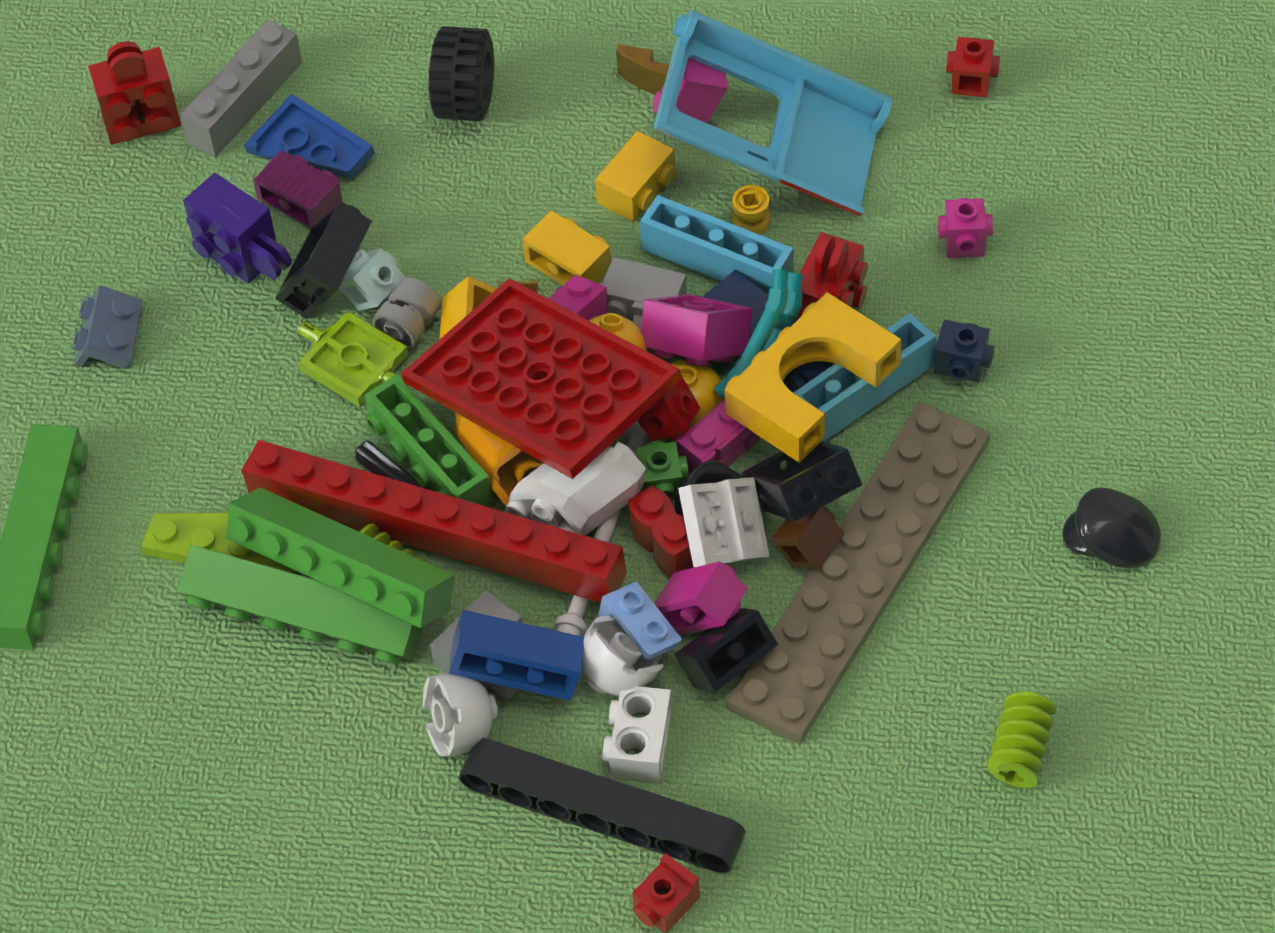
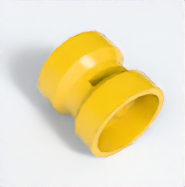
[732,185,770,235]

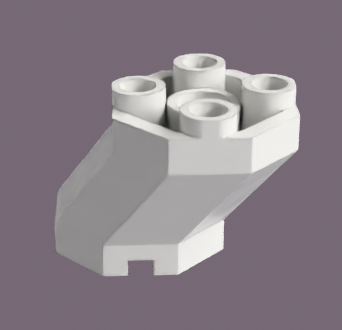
[505,441,646,536]

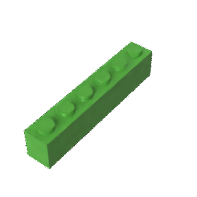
[0,424,88,650]
[226,487,454,628]
[176,545,423,665]

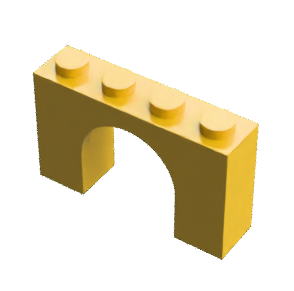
[724,292,901,463]

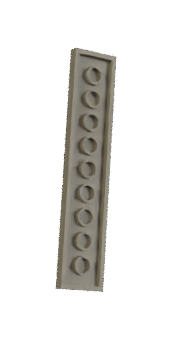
[727,402,990,745]

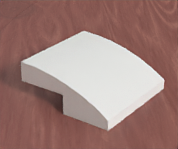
[678,477,769,567]

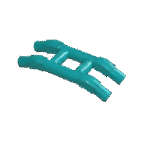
[714,269,803,399]

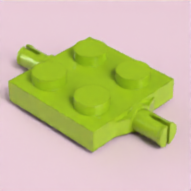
[298,311,409,407]

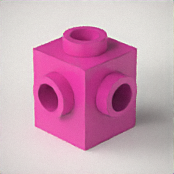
[938,198,993,258]

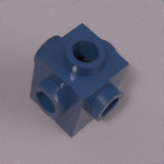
[933,319,995,382]

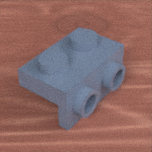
[72,285,143,369]

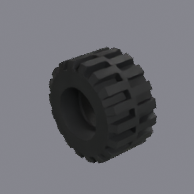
[429,26,494,121]

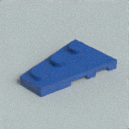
[244,94,375,180]

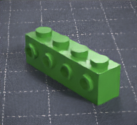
[364,374,493,506]

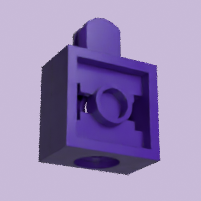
[183,172,292,284]

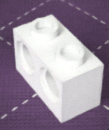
[602,686,672,783]

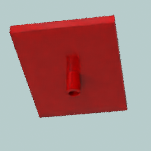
[401,278,682,480]

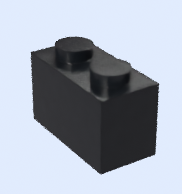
[674,608,778,692]

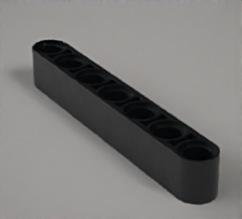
[458,738,746,873]

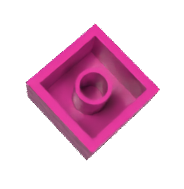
[641,294,753,365]

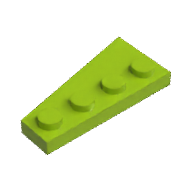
[141,512,317,575]

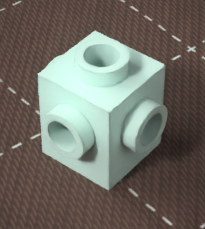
[339,248,405,311]

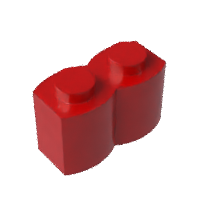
[628,486,694,578]

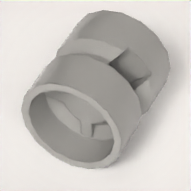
[372,277,442,350]

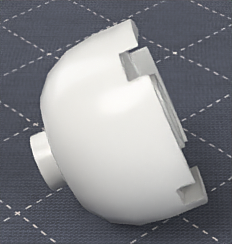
[582,615,663,696]
[423,672,497,756]

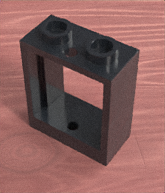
[275,200,372,319]
[741,441,862,522]

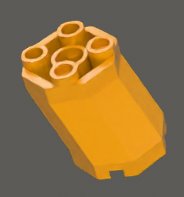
[454,412,543,506]

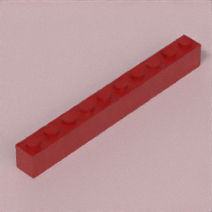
[241,440,627,603]

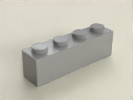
[180,20,302,158]

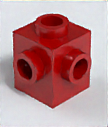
[946,36,1000,98]
[637,375,701,442]

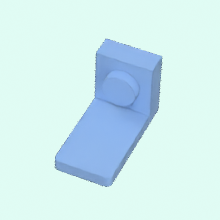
[597,581,681,660]

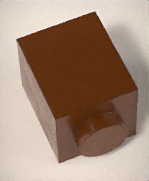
[771,506,844,568]

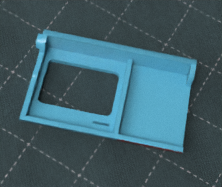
[654,9,893,216]

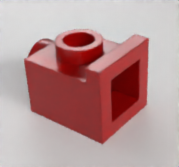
[632,854,700,933]

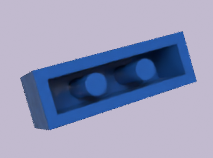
[449,610,584,701]

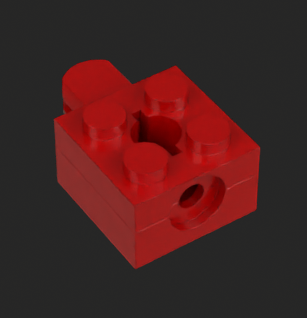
[88,41,181,145]
[797,232,868,318]

